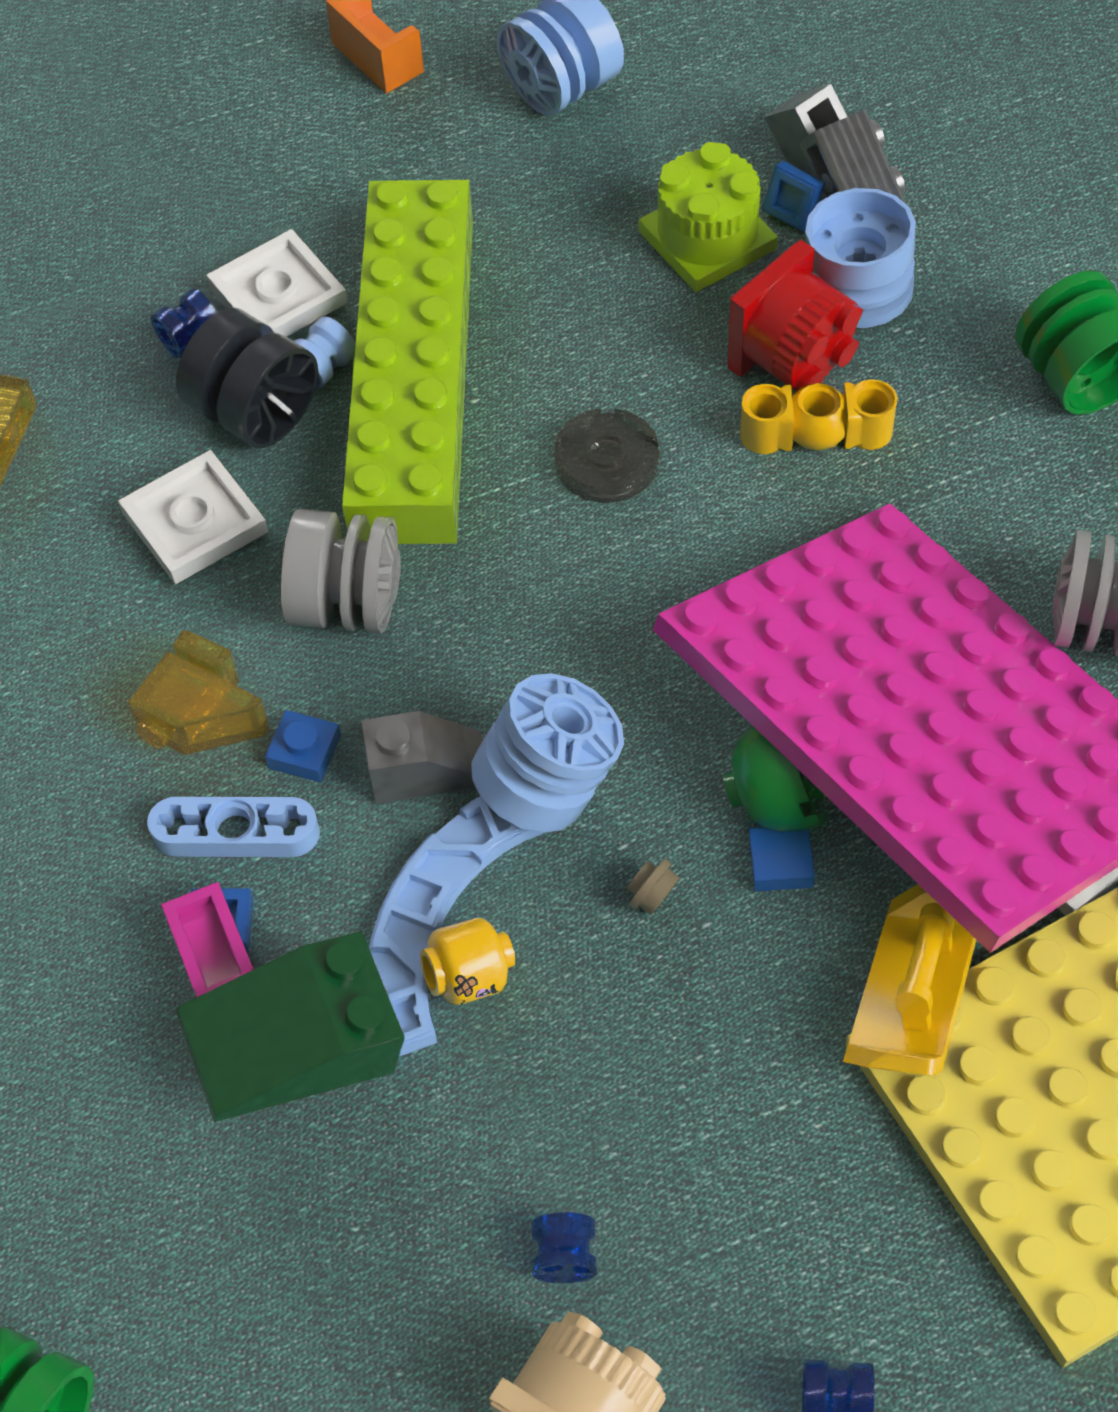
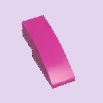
[161,882,254,997]

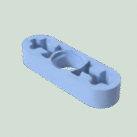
[147,797,320,857]

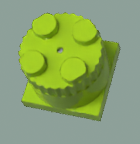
[638,142,778,293]

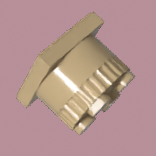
[489,1311,666,1412]

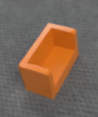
[325,0,424,94]

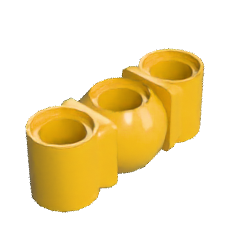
[740,379,897,454]

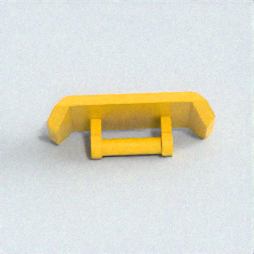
[843,884,976,1075]

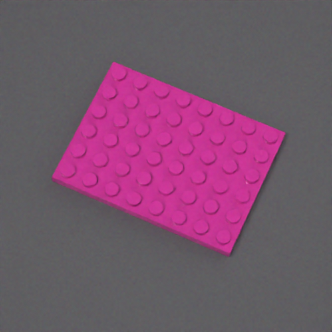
[653,503,1118,953]

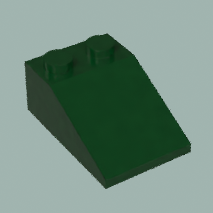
[176,931,405,1122]

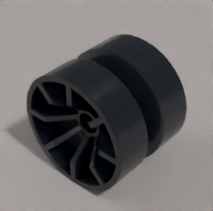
[176,308,318,449]

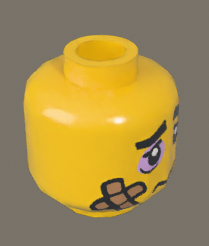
[420,918,515,1005]

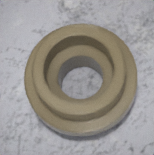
[627,858,680,915]

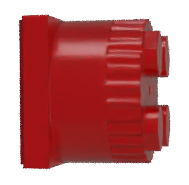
[727,239,863,391]

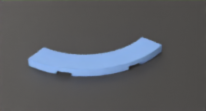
[369,796,546,1056]

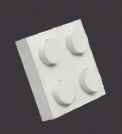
[206,229,348,337]
[118,450,268,584]

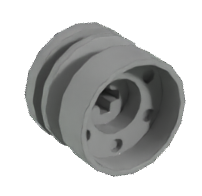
[281,509,401,634]
[1051,529,1118,657]

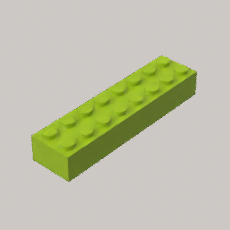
[342,180,473,544]

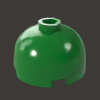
[723,726,827,832]

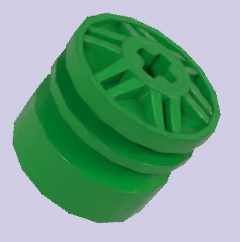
[1014,271,1118,415]

